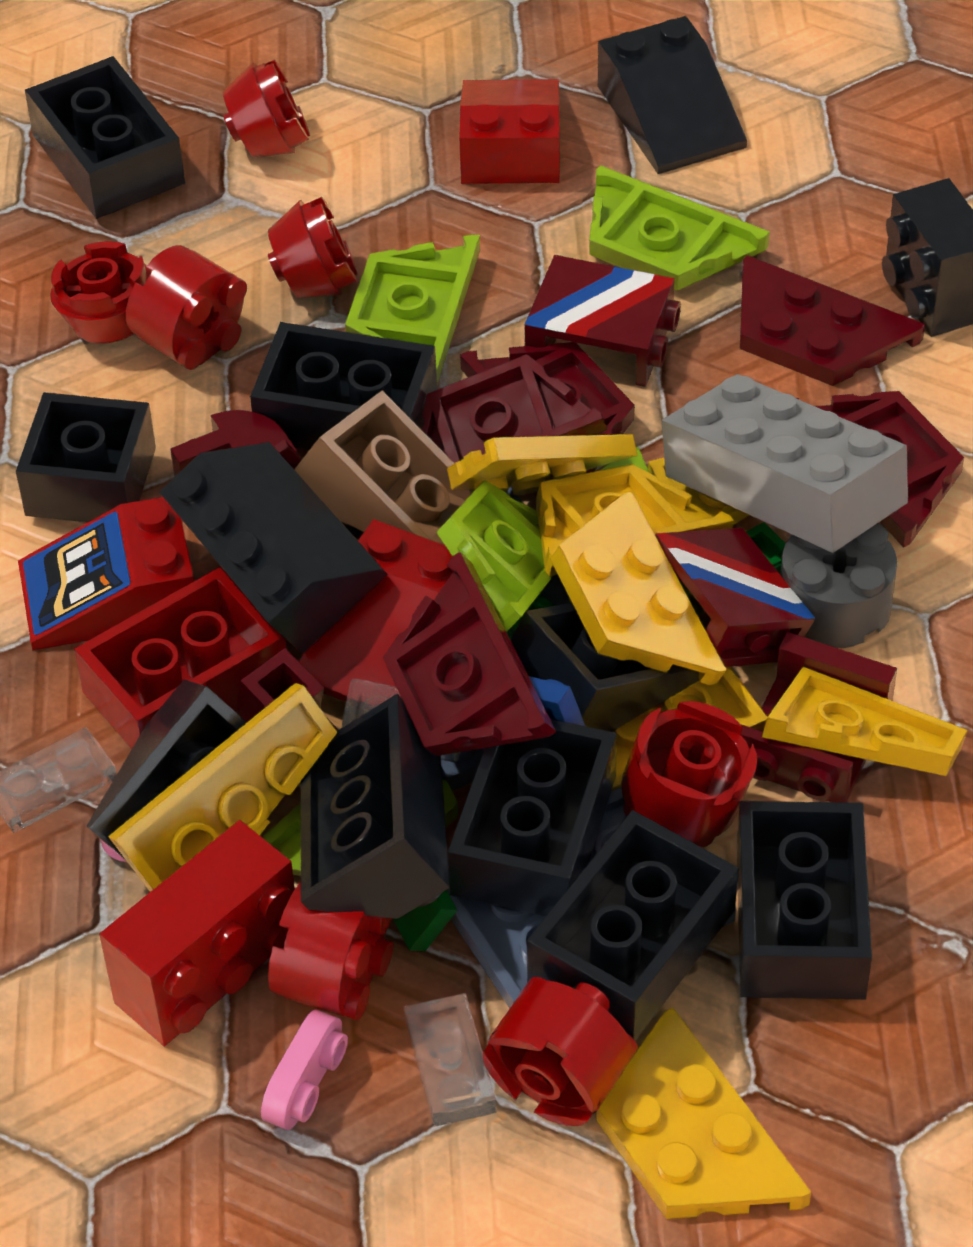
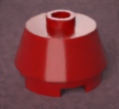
[223,60,310,157]
[268,197,358,298]
[50,241,152,343]

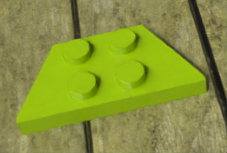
[589,165,770,291]
[345,234,480,385]
[436,480,553,632]

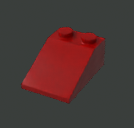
[459,79,560,184]
[299,519,453,711]

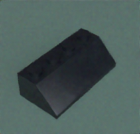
[159,442,388,654]
[301,694,450,919]

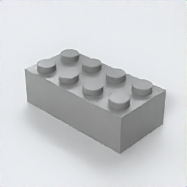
[662,374,908,553]

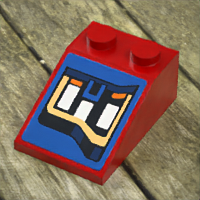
[18,497,194,651]

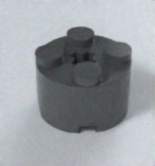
[781,523,897,648]

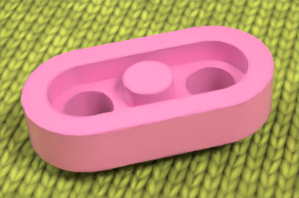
[261,1009,348,1130]

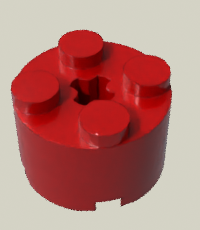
[126,245,247,370]
[621,701,757,847]
[268,881,394,1021]
[483,977,638,1126]

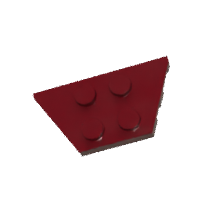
[740,255,925,386]
[460,342,635,473]
[421,354,608,463]
[796,391,964,548]
[383,552,556,756]

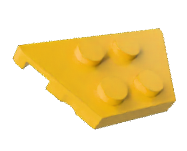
[447,434,638,495]
[536,464,735,576]
[550,492,727,685]
[596,1007,811,1219]

